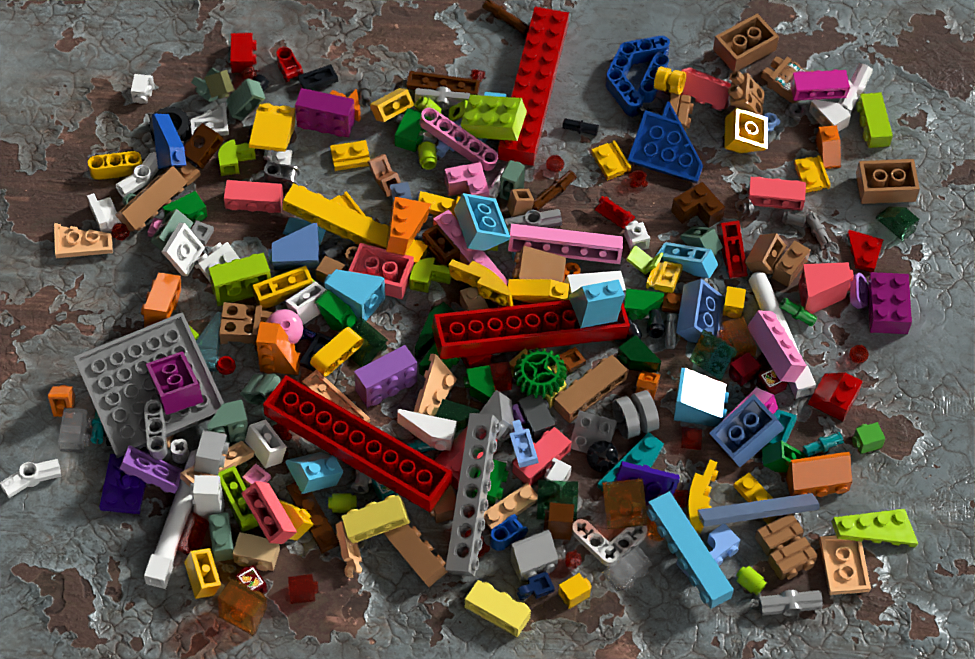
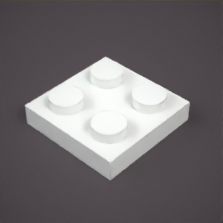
[162,223,205,276]

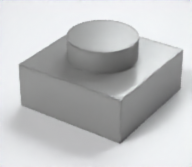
[191,220,214,245]

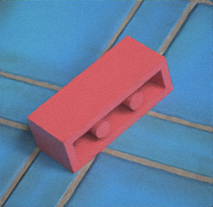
[748,177,806,211]
[224,180,283,213]
[512,427,572,486]
[241,481,297,544]

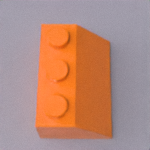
[786,452,852,497]

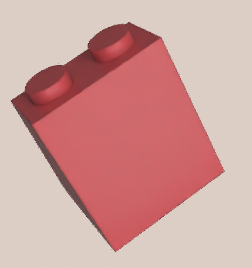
[798,262,854,314]

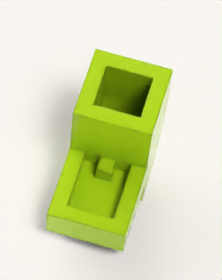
[218,139,256,176]
[409,258,452,293]

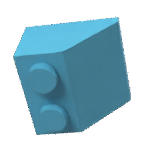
[285,452,343,494]

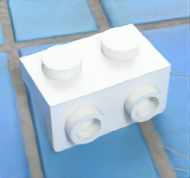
[194,242,240,283]

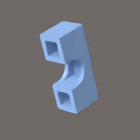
[676,524,740,578]

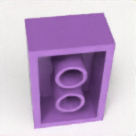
[354,345,417,408]

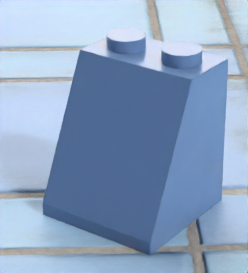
[268,223,319,270]

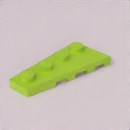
[831,509,918,547]

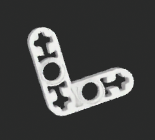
[572,519,647,567]

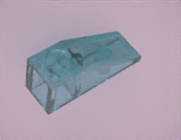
[196,312,222,372]

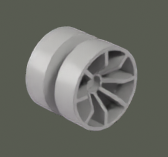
[612,390,659,439]

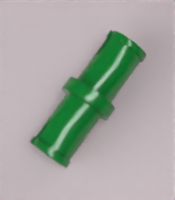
[779,298,817,327]

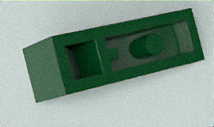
[415,301,455,359]

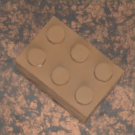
[713,13,779,72]
[856,159,920,204]

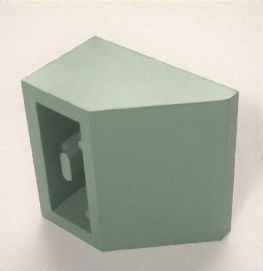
[207,399,248,443]

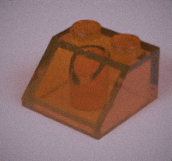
[602,479,647,529]
[218,579,267,637]

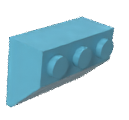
[454,193,510,251]

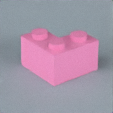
[445,162,489,198]

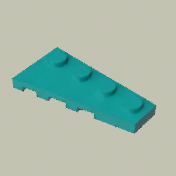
[597,432,664,511]

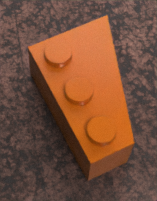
[386,197,431,255]
[141,273,181,328]

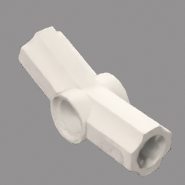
[838,63,873,114]
[116,152,159,198]
[0,459,61,498]

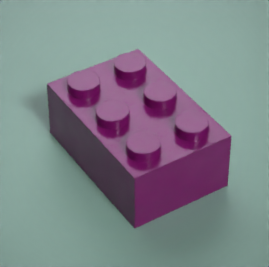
[295,88,355,138]
[867,272,912,334]

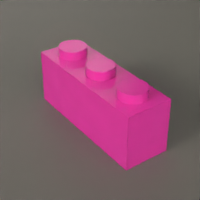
[790,69,850,101]

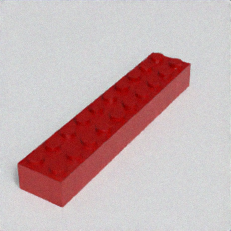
[498,7,569,166]
[432,300,630,359]
[263,375,452,512]

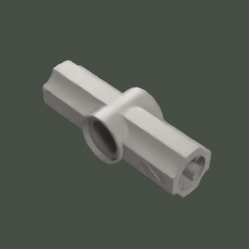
[415,87,470,111]
[504,209,562,235]
[758,590,823,616]

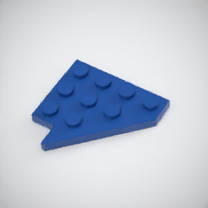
[628,101,703,184]

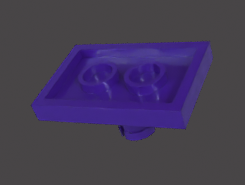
[99,454,146,514]
[609,461,680,505]

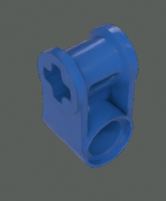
[490,514,528,551]

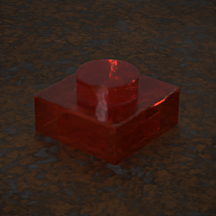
[681,427,702,450]

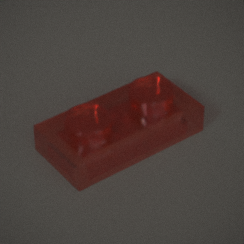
[177,512,209,555]

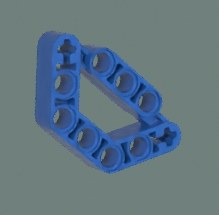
[606,36,670,117]

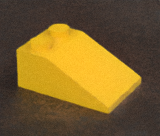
[249,103,295,152]

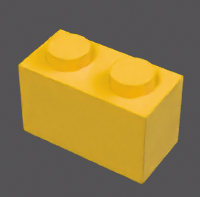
[370,88,415,122]
[184,548,221,599]

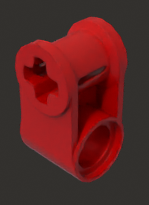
[276,47,304,82]

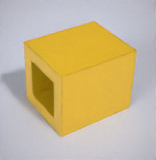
[722,286,746,318]
[558,573,591,609]

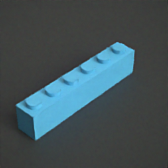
[647,491,734,609]

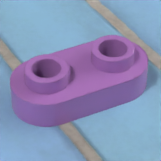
[850,273,868,309]

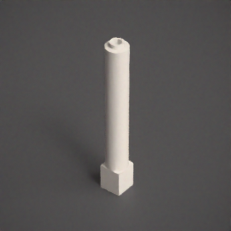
[749,272,816,399]
[144,449,198,589]

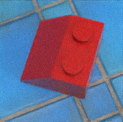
[808,372,863,421]

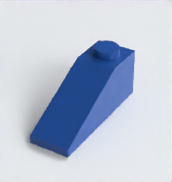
[152,114,186,169]

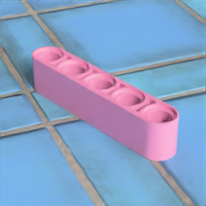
[419,108,498,171]

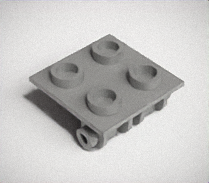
[570,410,617,459]

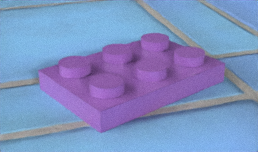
[119,445,183,494]

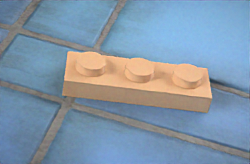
[484,483,540,531]

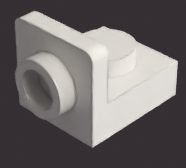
[264,150,292,165]

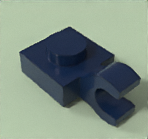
[517,571,555,601]

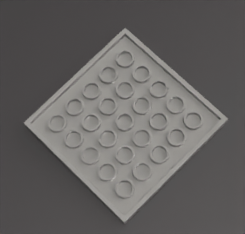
[74,312,224,458]

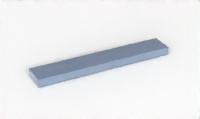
[698,493,819,527]

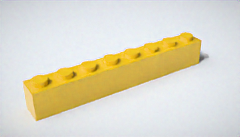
[283,183,428,265]

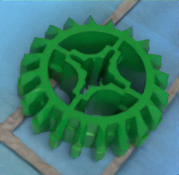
[514,348,567,399]

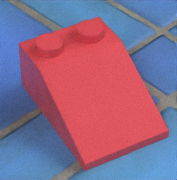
[349,243,414,300]

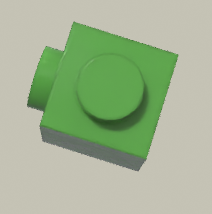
[852,422,885,454]

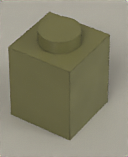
[204,70,234,99]

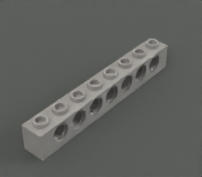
[445,413,500,576]

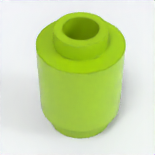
[415,96,441,121]
[417,141,438,170]
[328,493,357,513]
[736,566,767,595]

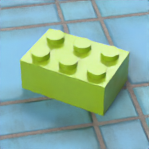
[461,95,527,141]
[208,252,271,306]

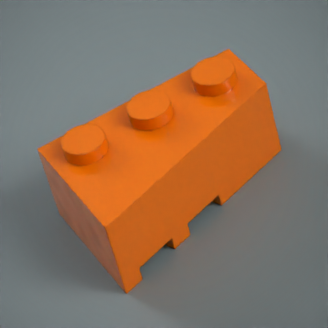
[256,322,302,375]

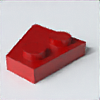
[847,230,884,272]

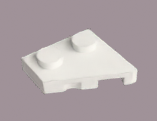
[190,103,229,136]

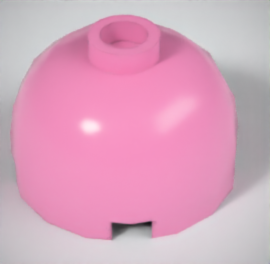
[266,309,303,345]

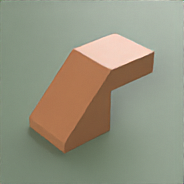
[367,154,401,197]

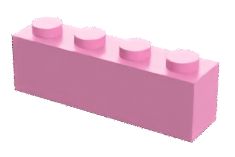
[747,310,807,382]

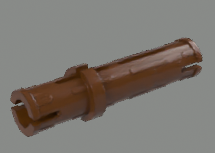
[482,0,530,35]
[532,170,577,211]

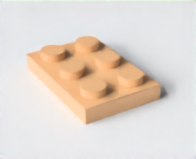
[819,535,871,595]

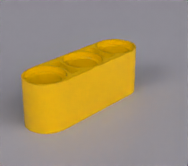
[88,151,142,180]
[310,327,364,377]

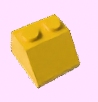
[724,108,768,153]

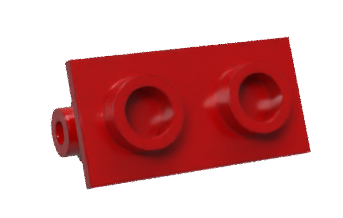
[595,196,635,230]

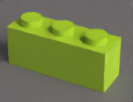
[856,92,893,148]
[217,466,259,533]

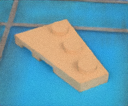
[54,223,113,258]
[413,354,457,416]

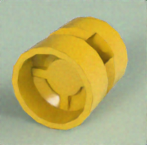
[654,67,686,95]

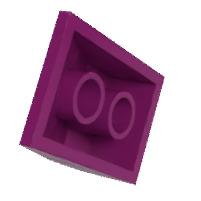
[146,351,204,415]

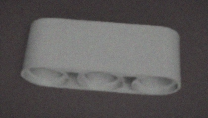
[144,399,167,460]

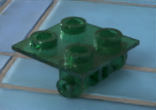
[349,317,388,367]
[689,329,738,380]
[537,480,578,521]

